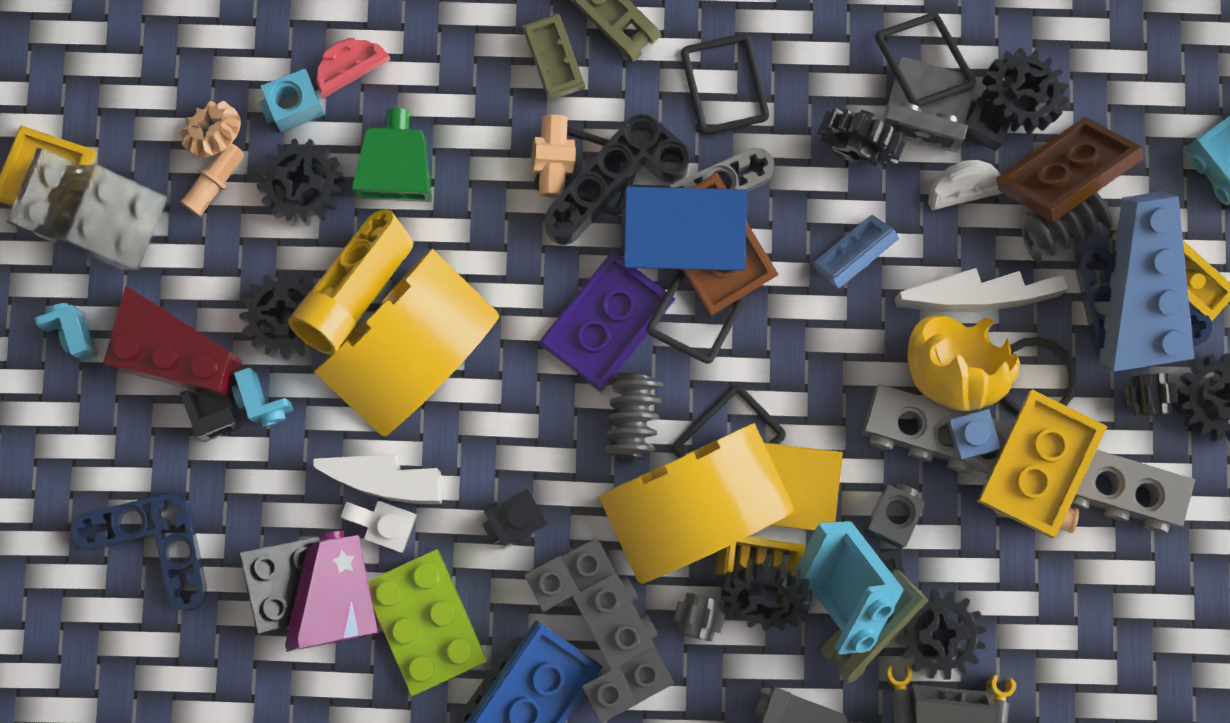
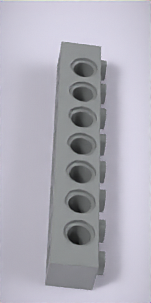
[861,384,1196,534]

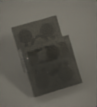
[7,148,167,271]

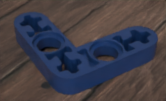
[1075,247,1213,358]
[71,494,207,610]

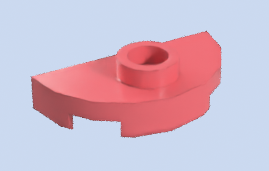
[316,38,391,99]

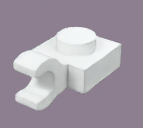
[341,501,417,553]

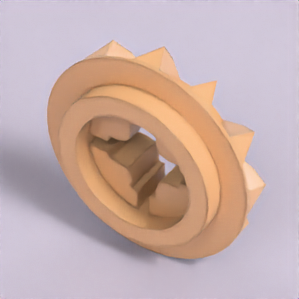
[180,101,241,157]

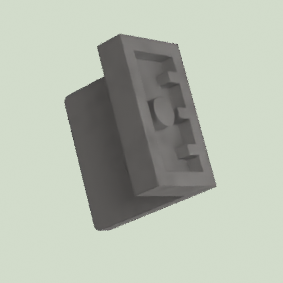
[883,57,977,153]

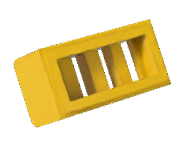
[715,536,806,576]

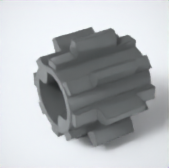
[673,593,725,642]

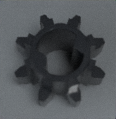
[1124,373,1178,416]

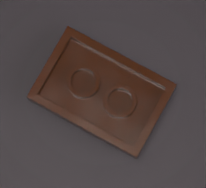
[996,117,1143,223]

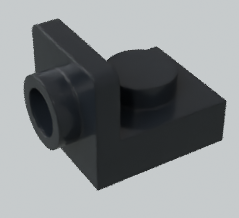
[482,489,548,549]

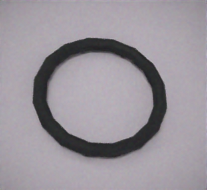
[1002,337,1078,414]

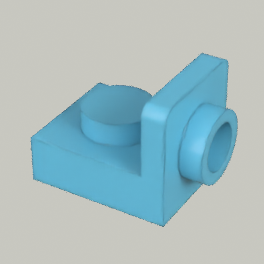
[35,303,98,361]

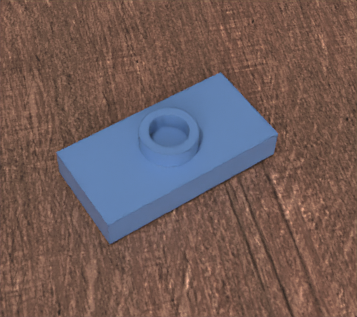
[812,215,899,289]

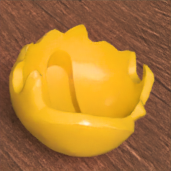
[907,315,1020,411]

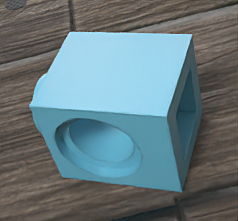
[259,69,325,132]

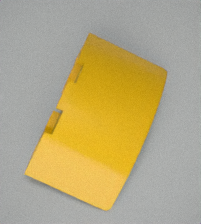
[314,249,499,436]
[598,423,794,584]

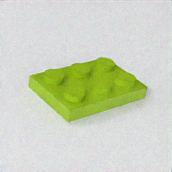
[368,549,488,696]

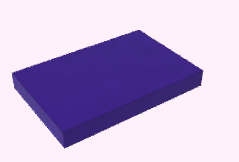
[538,250,675,393]

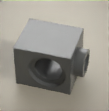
[863,482,926,549]

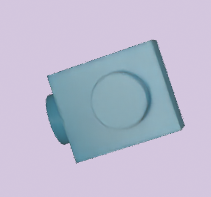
[232,368,294,426]

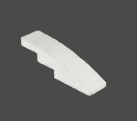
[894,268,1068,312]

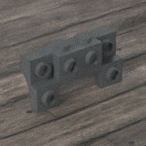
[524,537,675,723]

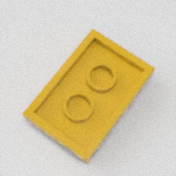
[977,390,1108,539]

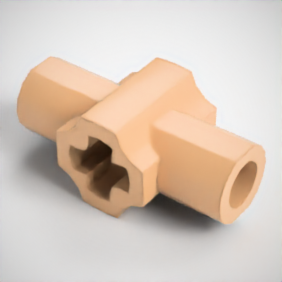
[531,115,576,198]

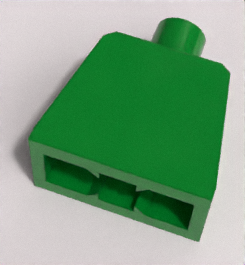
[352,108,433,202]

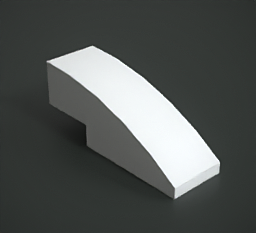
[314,454,442,504]

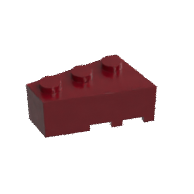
[103,286,243,399]

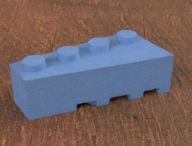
[1099,191,1194,372]

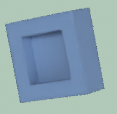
[947,409,1001,461]

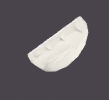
[928,160,1002,210]

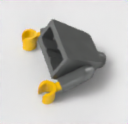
[886,664,1016,723]

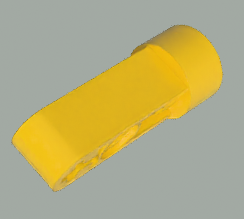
[288,209,413,355]

